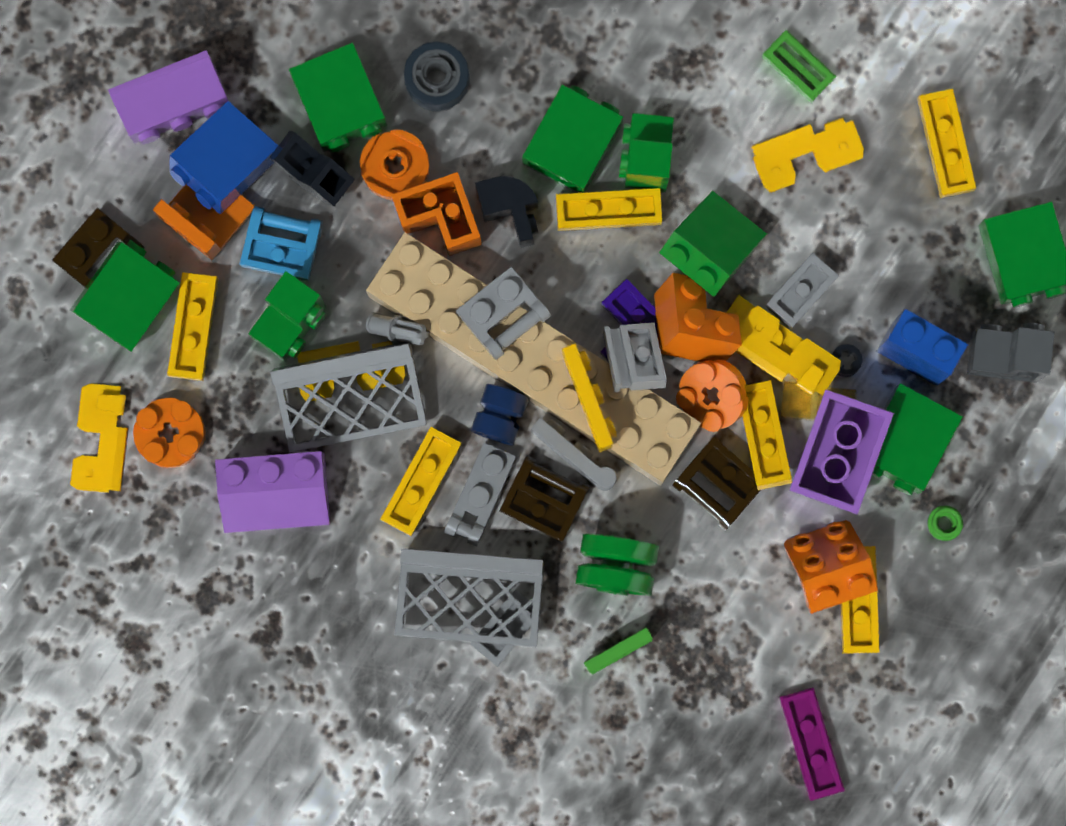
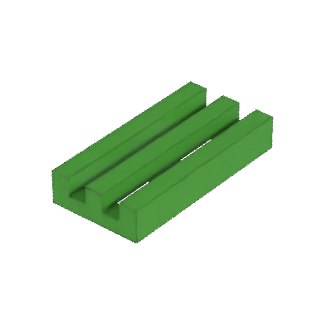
[762,30,836,104]
[584,627,653,675]

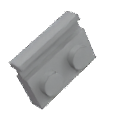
[603,322,667,392]

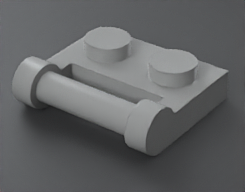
[456,267,551,360]

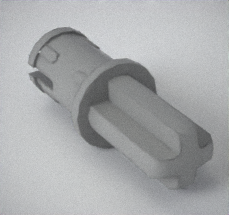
[366,312,429,345]

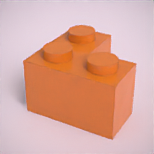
[391,172,482,256]
[654,272,742,362]

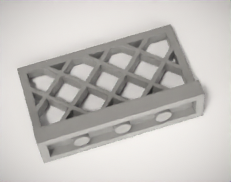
[270,342,427,453]
[394,549,545,648]

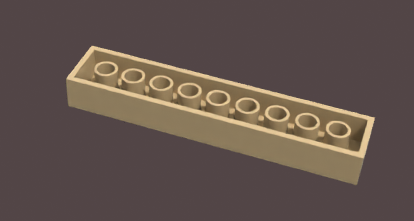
[366,232,701,486]

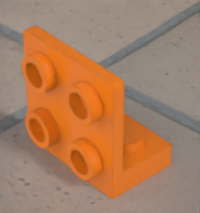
[153,184,254,261]

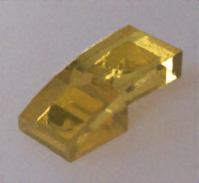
[781,381,857,422]

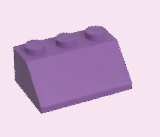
[108,50,229,144]
[790,389,894,515]
[215,451,330,533]

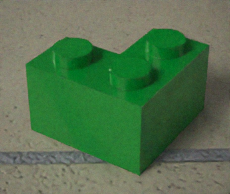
[619,113,674,192]
[248,271,327,362]

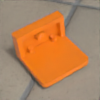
[784,520,878,614]

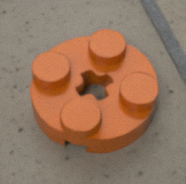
[360,130,430,200]
[676,359,748,432]
[133,398,205,469]

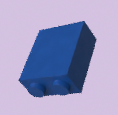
[169,101,278,214]
[876,309,968,386]

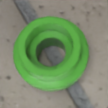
[927,505,963,541]

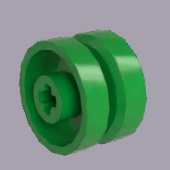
[575,534,659,596]

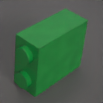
[289,42,387,152]
[522,85,623,193]
[659,190,767,297]
[978,202,1066,308]
[70,240,180,352]
[871,383,963,495]

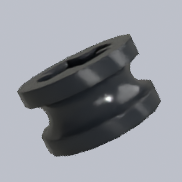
[832,344,863,378]

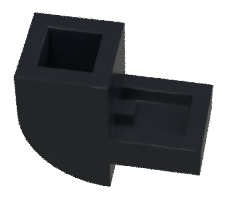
[269,130,355,207]
[475,176,538,248]

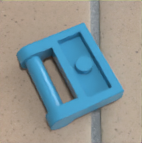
[240,206,323,281]

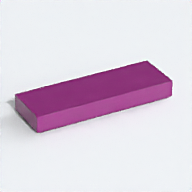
[778,687,845,801]

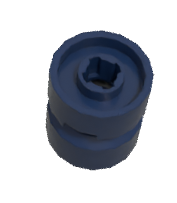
[470,384,529,446]

